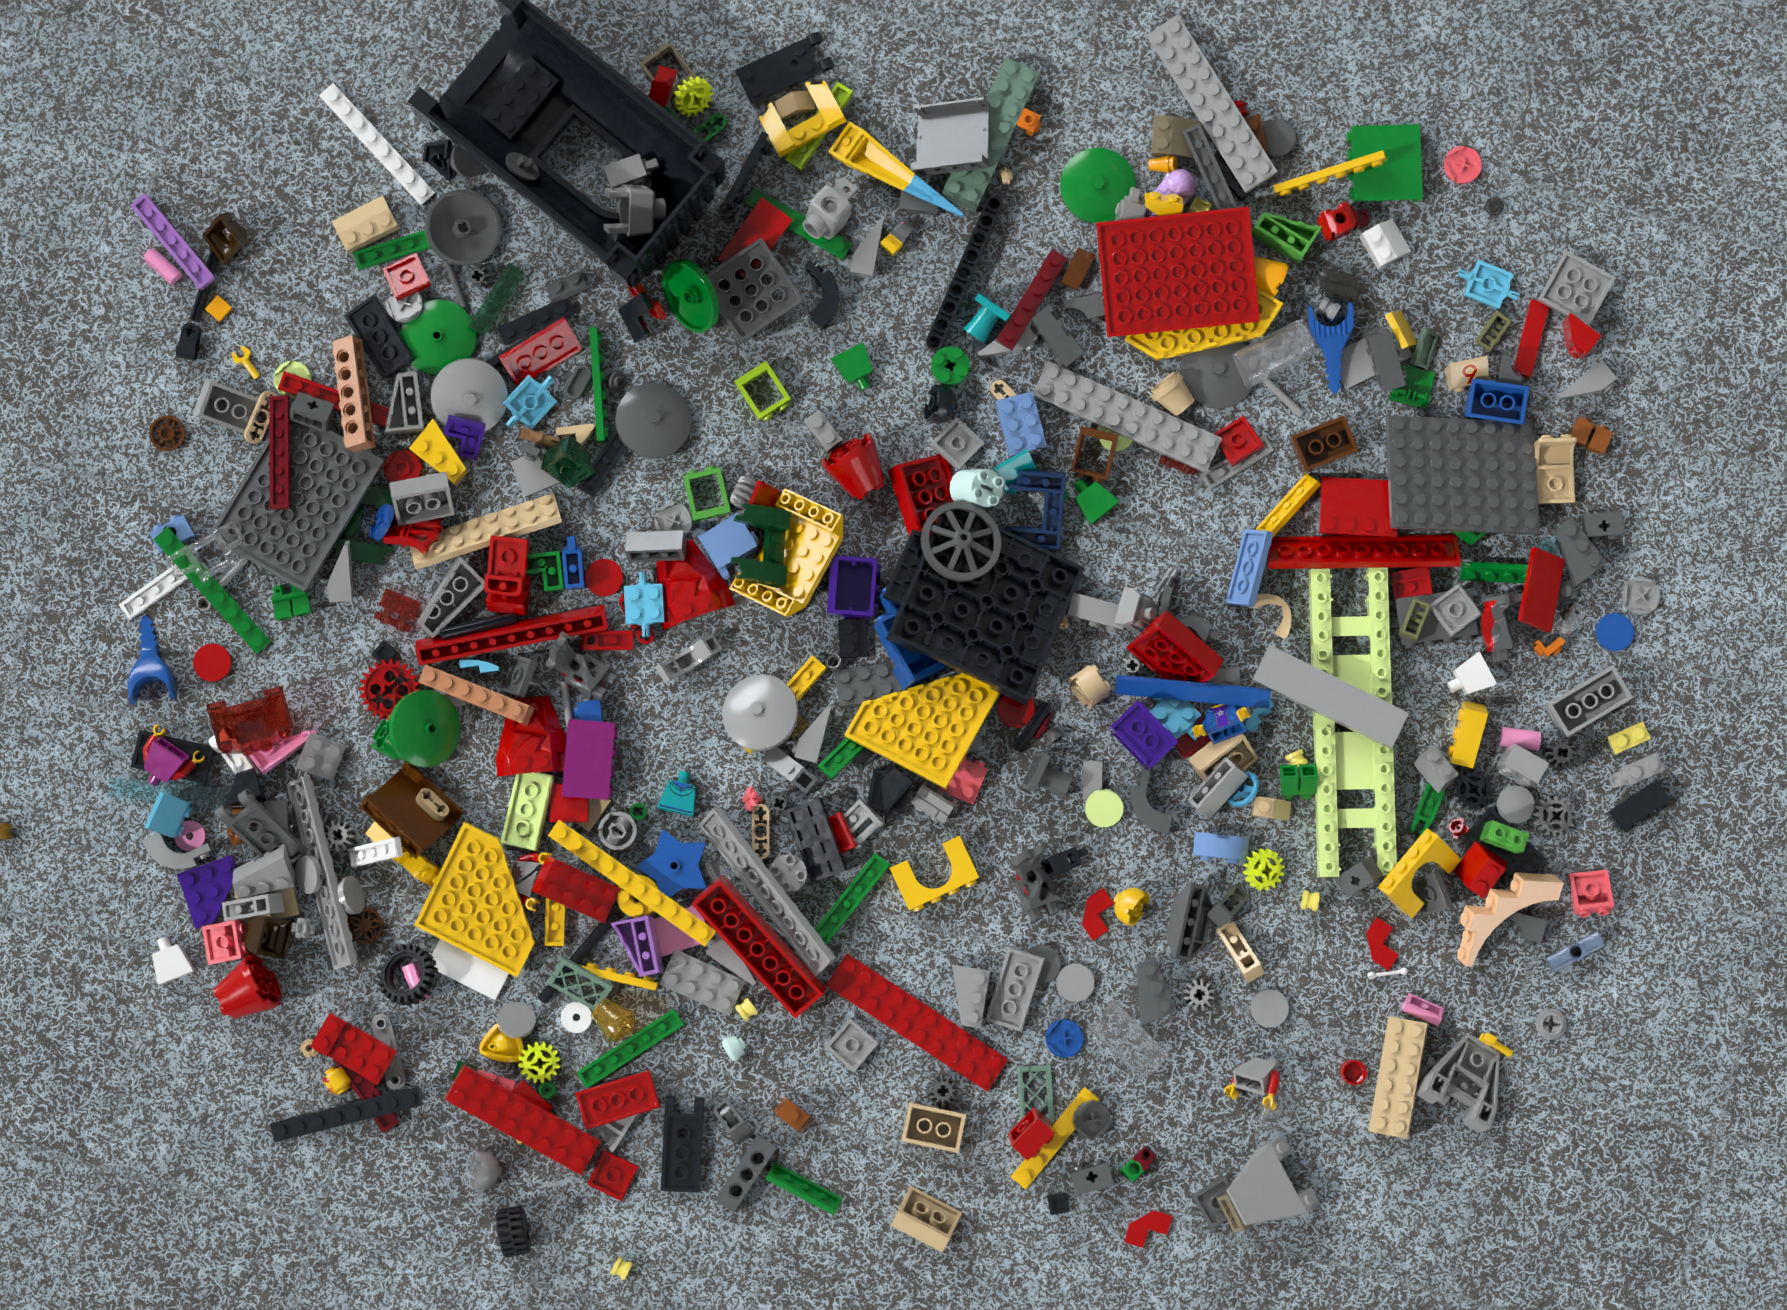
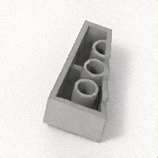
[417,556,484,638]

